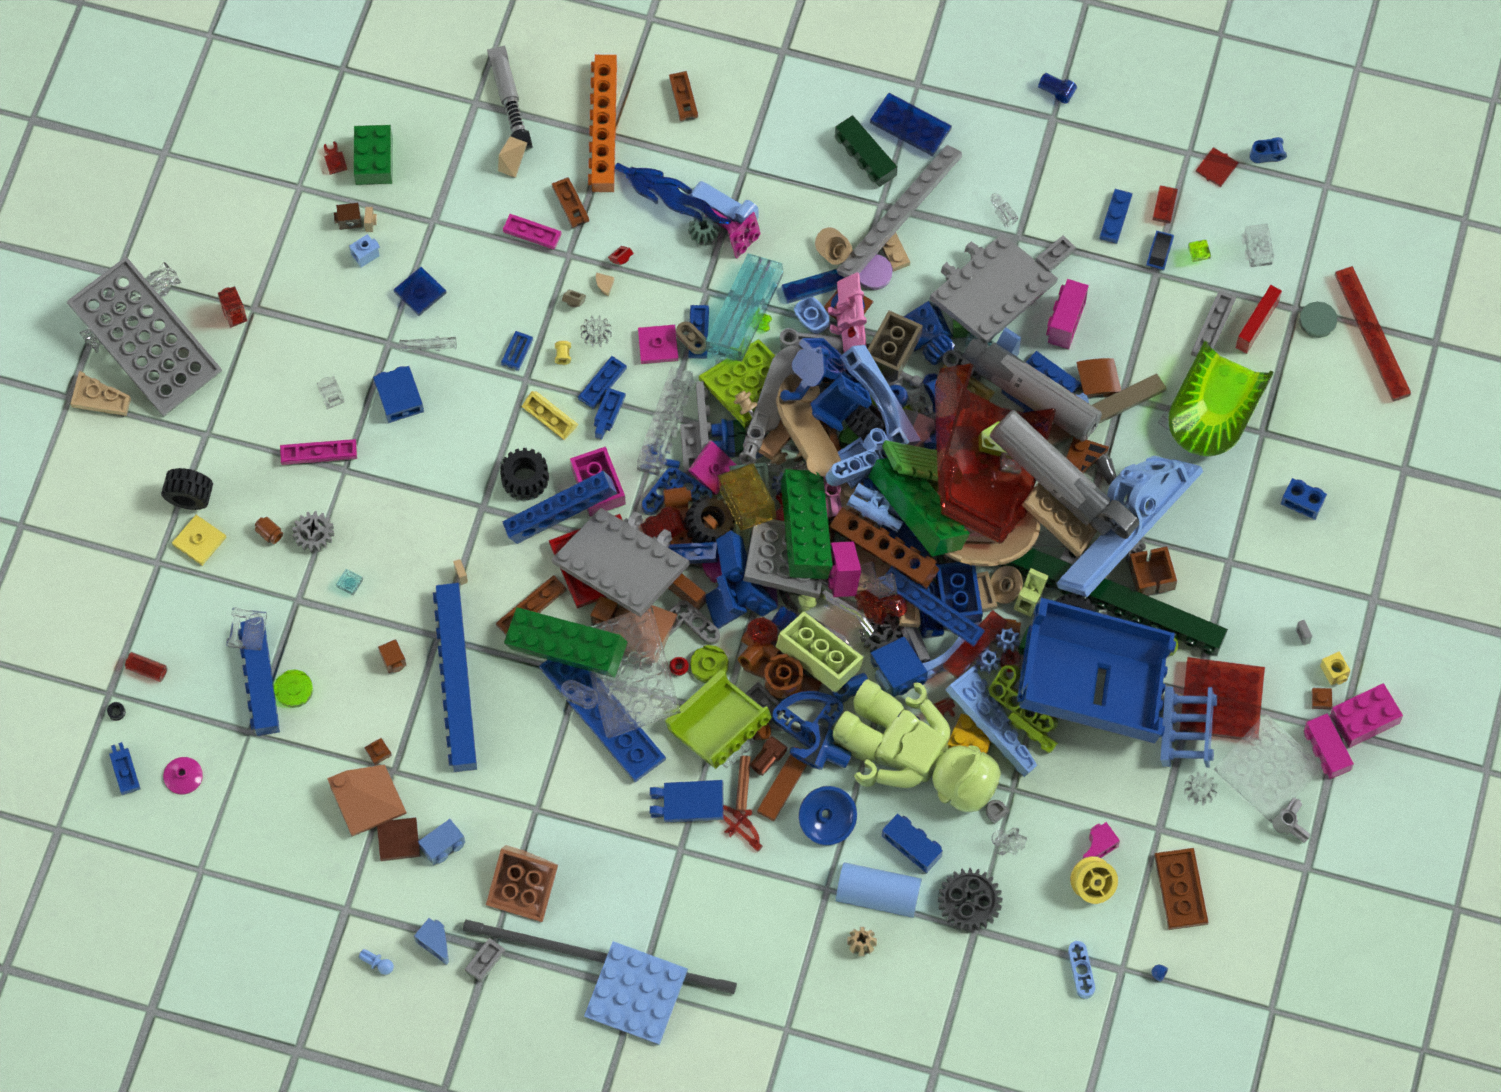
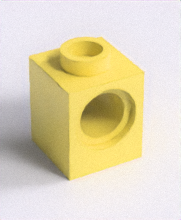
[1320,651,1351,685]

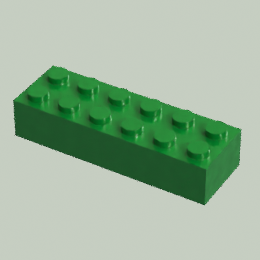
[868,458,970,556]
[780,469,832,579]
[504,607,628,678]

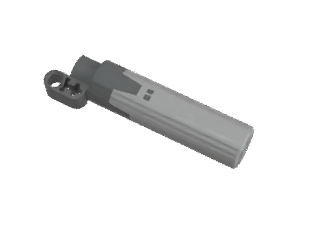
[943,339,1102,442]
[990,410,1140,539]

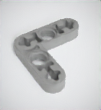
[668,601,720,645]

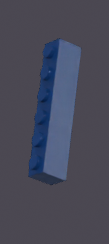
[238,618,280,736]

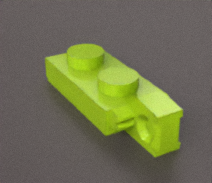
[1008,712,1058,753]

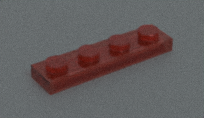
[943,610,1008,679]

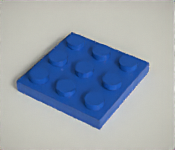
[1001,351,1081,425]

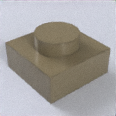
[562,289,586,307]

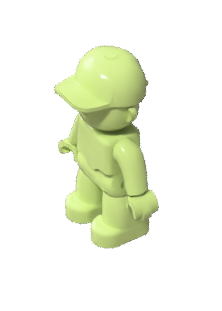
[833,679,1001,813]

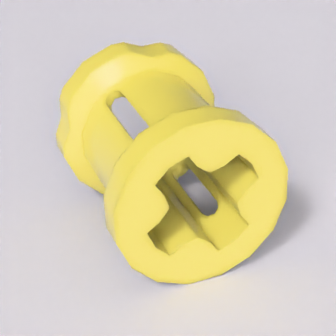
[555,341,571,365]

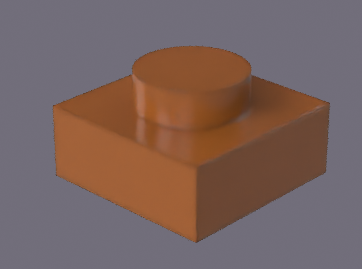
[1311,688,1332,709]

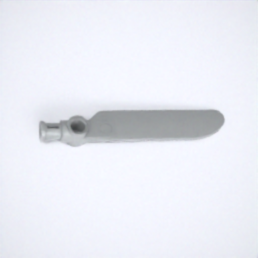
[739,345,801,465]

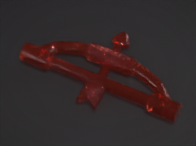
[724,805,763,852]

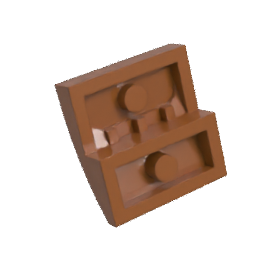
[1076,358,1121,398]

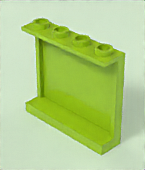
[665,670,772,769]

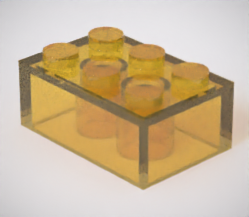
[718,463,776,531]

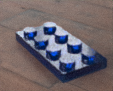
[870,93,952,157]

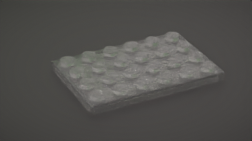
[589,607,681,738]

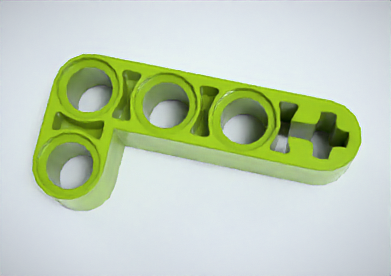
[989,665,1058,732]

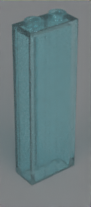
[706,253,784,362]

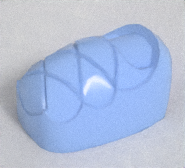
[794,297,830,334]

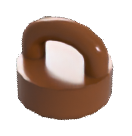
[753,723,771,740]

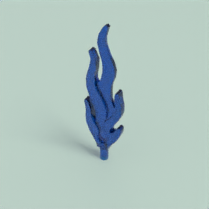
[615,163,731,224]

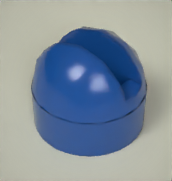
[1152,964,1168,982]

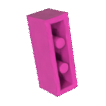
[1303,713,1354,779]

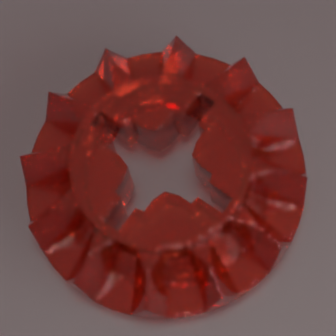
[747,618,778,646]

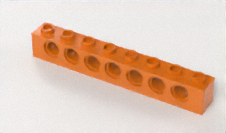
[588,54,617,192]

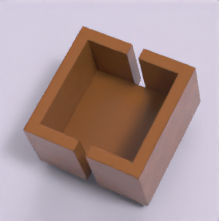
[1128,546,1177,596]

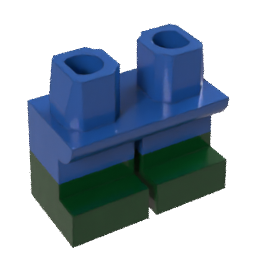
[711,419,745,457]

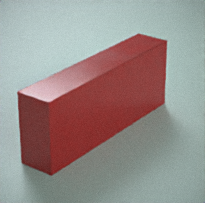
[1235,285,1282,354]

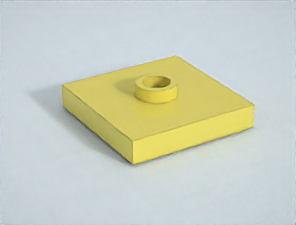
[172,515,227,566]

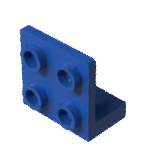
[904,301,953,351]
[706,575,747,629]

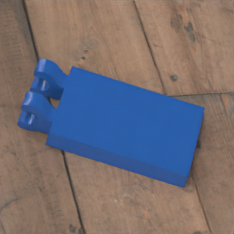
[650,780,724,823]

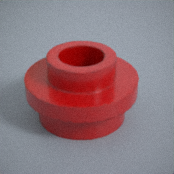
[669,657,689,676]

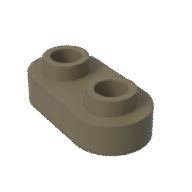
[676,321,708,354]

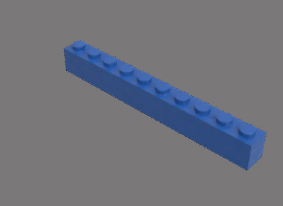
[433,583,477,772]

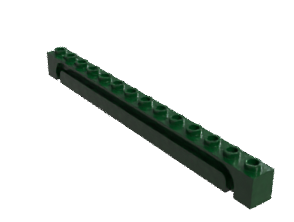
[997,548,1228,656]

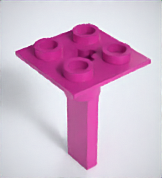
[703,205,761,259]

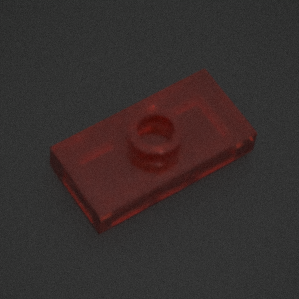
[1152,185,1178,224]

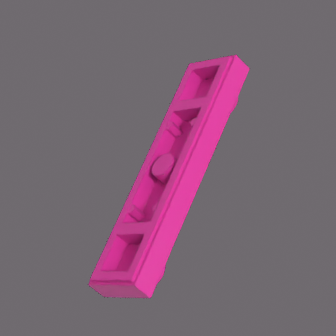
[280,439,357,465]

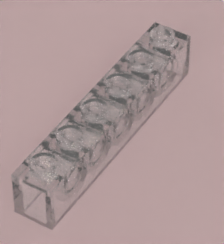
[637,366,695,476]

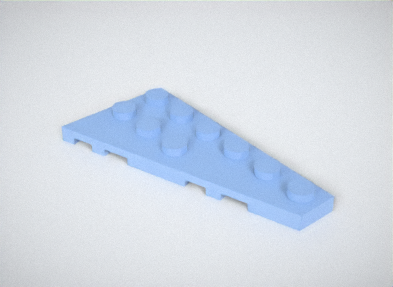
[945,664,1037,777]

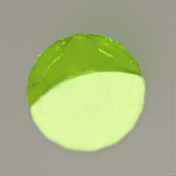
[274,669,313,708]

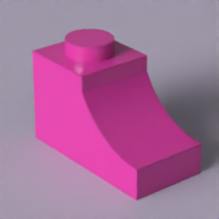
[1082,822,1120,859]

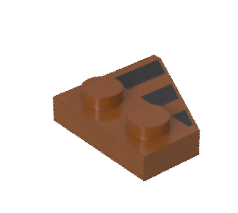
[1066,437,1109,474]

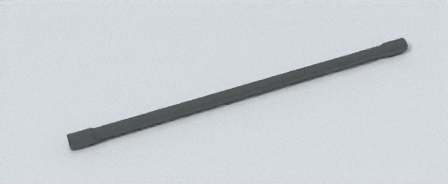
[463,919,737,994]

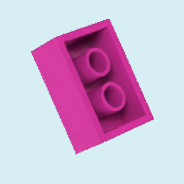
[1046,279,1089,349]
[570,446,626,517]
[1330,683,1403,748]

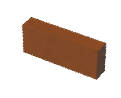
[668,574,706,611]

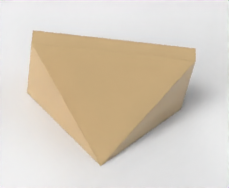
[498,136,527,177]

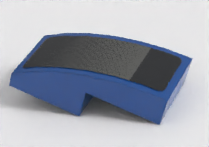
[1146,230,1174,270]

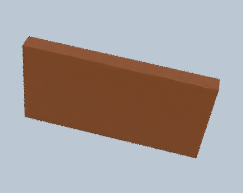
[1154,848,1209,930]

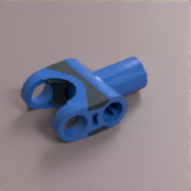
[789,721,852,770]

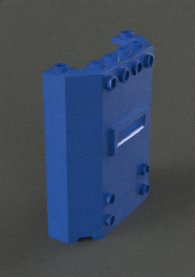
[1017,598,1176,743]

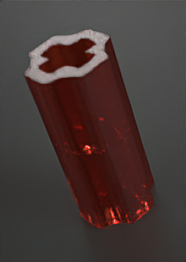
[125,652,168,682]

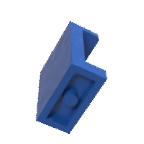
[373,366,424,423]
[810,375,872,432]
[870,636,928,697]

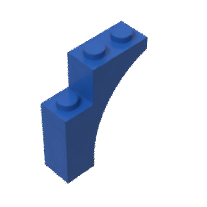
[716,530,777,617]

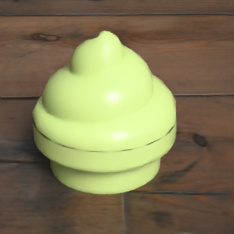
[798,595,817,612]

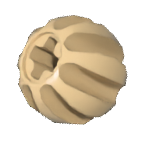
[847,927,877,957]

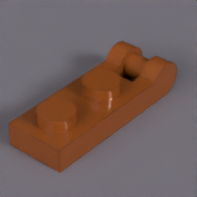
[669,71,698,121]
[552,177,589,228]

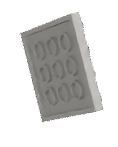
[743,515,830,598]

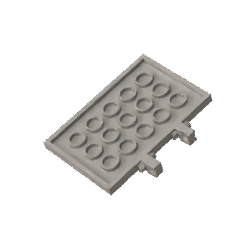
[929,234,1058,344]
[552,508,690,617]

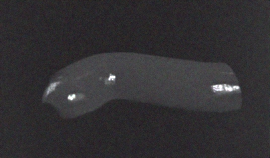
[778,588,874,646]

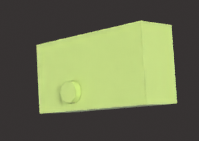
[776,612,863,693]

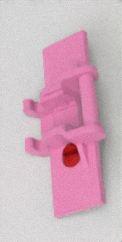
[828,272,867,353]

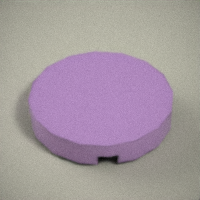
[859,255,893,290]

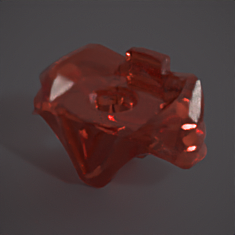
[854,590,907,625]

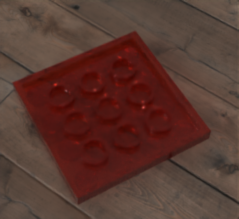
[1179,657,1265,742]

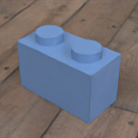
[418,819,465,865]

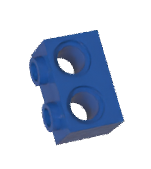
[1281,478,1327,520]

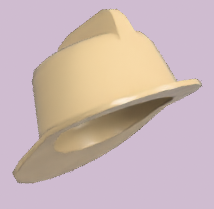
[815,227,853,265]

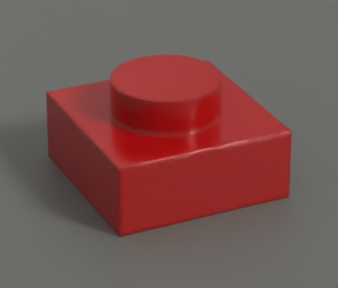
[608,246,634,265]

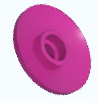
[163,757,203,795]

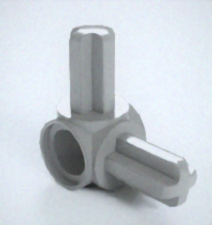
[1272,798,1310,843]

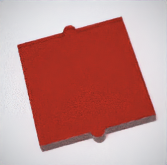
[1196,147,1239,187]

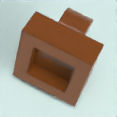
[364,738,392,765]

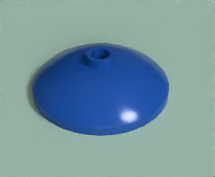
[798,786,857,845]

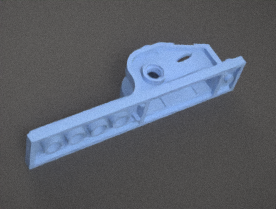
[1057,455,1203,597]

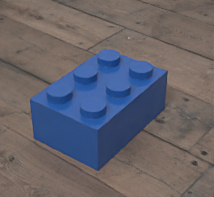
[935,562,983,627]

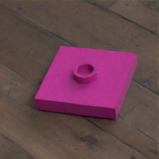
[638,325,678,364]
[688,441,736,495]

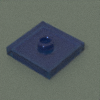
[393,267,447,316]

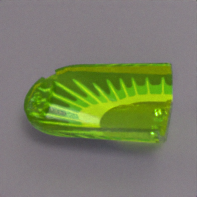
[1168,341,1274,456]

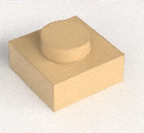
[364,207,377,232]

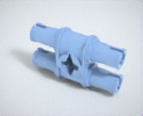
[847,483,903,533]

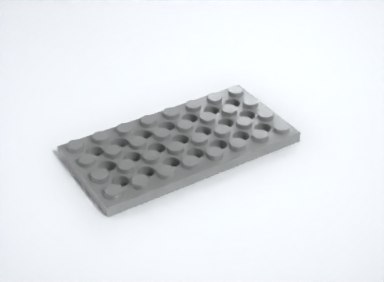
[67,256,222,417]

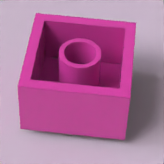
[828,541,861,597]

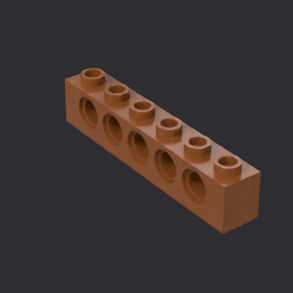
[830,507,939,589]

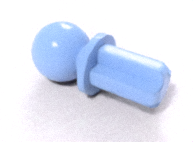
[359,949,394,975]

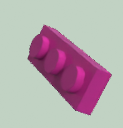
[503,214,562,250]

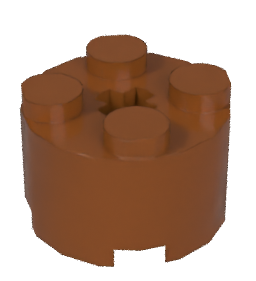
[764,654,803,699]

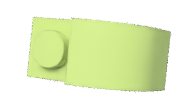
[1014,568,1048,617]

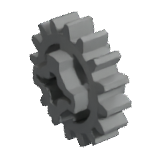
[292,511,334,553]

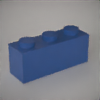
[882,813,943,874]

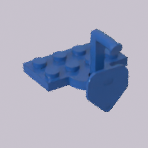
[780,338,865,401]

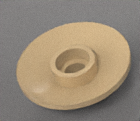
[990,566,1023,604]

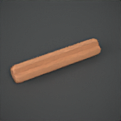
[736,755,751,812]

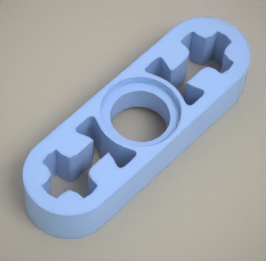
[1068,941,1095,999]

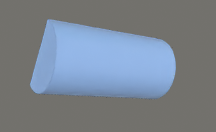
[836,862,922,918]

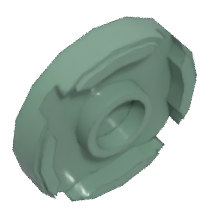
[1299,301,1337,338]

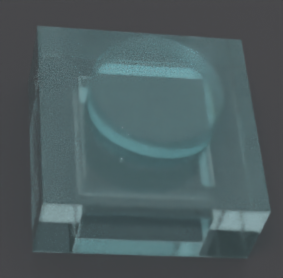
[336,569,363,595]

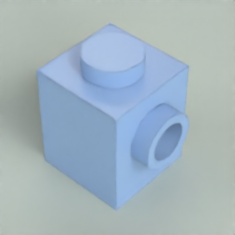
[349,234,380,267]

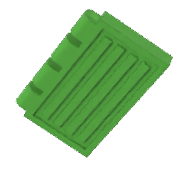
[882,440,962,485]

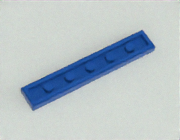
[880,566,985,647]

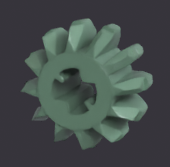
[688,214,720,246]

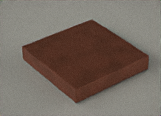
[377,817,420,861]

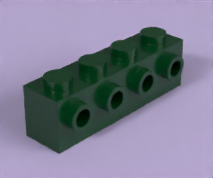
[834,115,898,187]

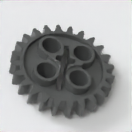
[938,868,1003,932]

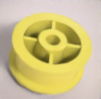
[1070,856,1118,904]

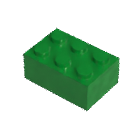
[354,125,393,185]

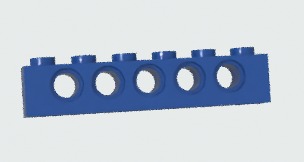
[502,471,617,544]

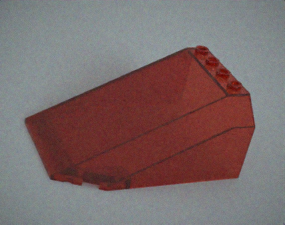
[935,363,1056,544]

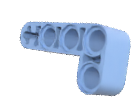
[689,181,759,224]
[825,428,889,486]

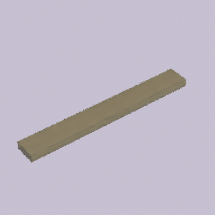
[1038,373,1167,446]

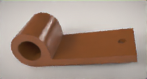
[663,487,693,544]

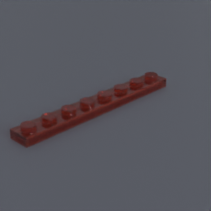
[1335,266,1411,402]

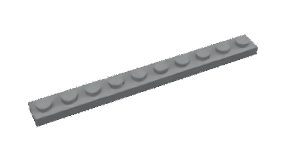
[837,145,962,278]

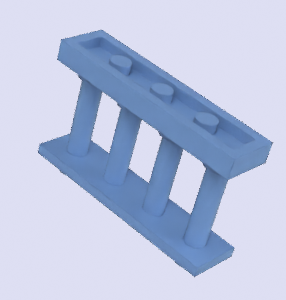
[1160,687,1217,768]

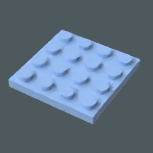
[584,941,688,1045]

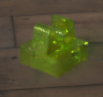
[1188,239,1211,262]

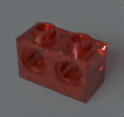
[218,286,247,328]

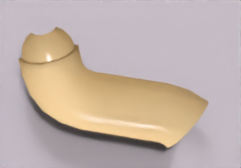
[776,374,841,476]

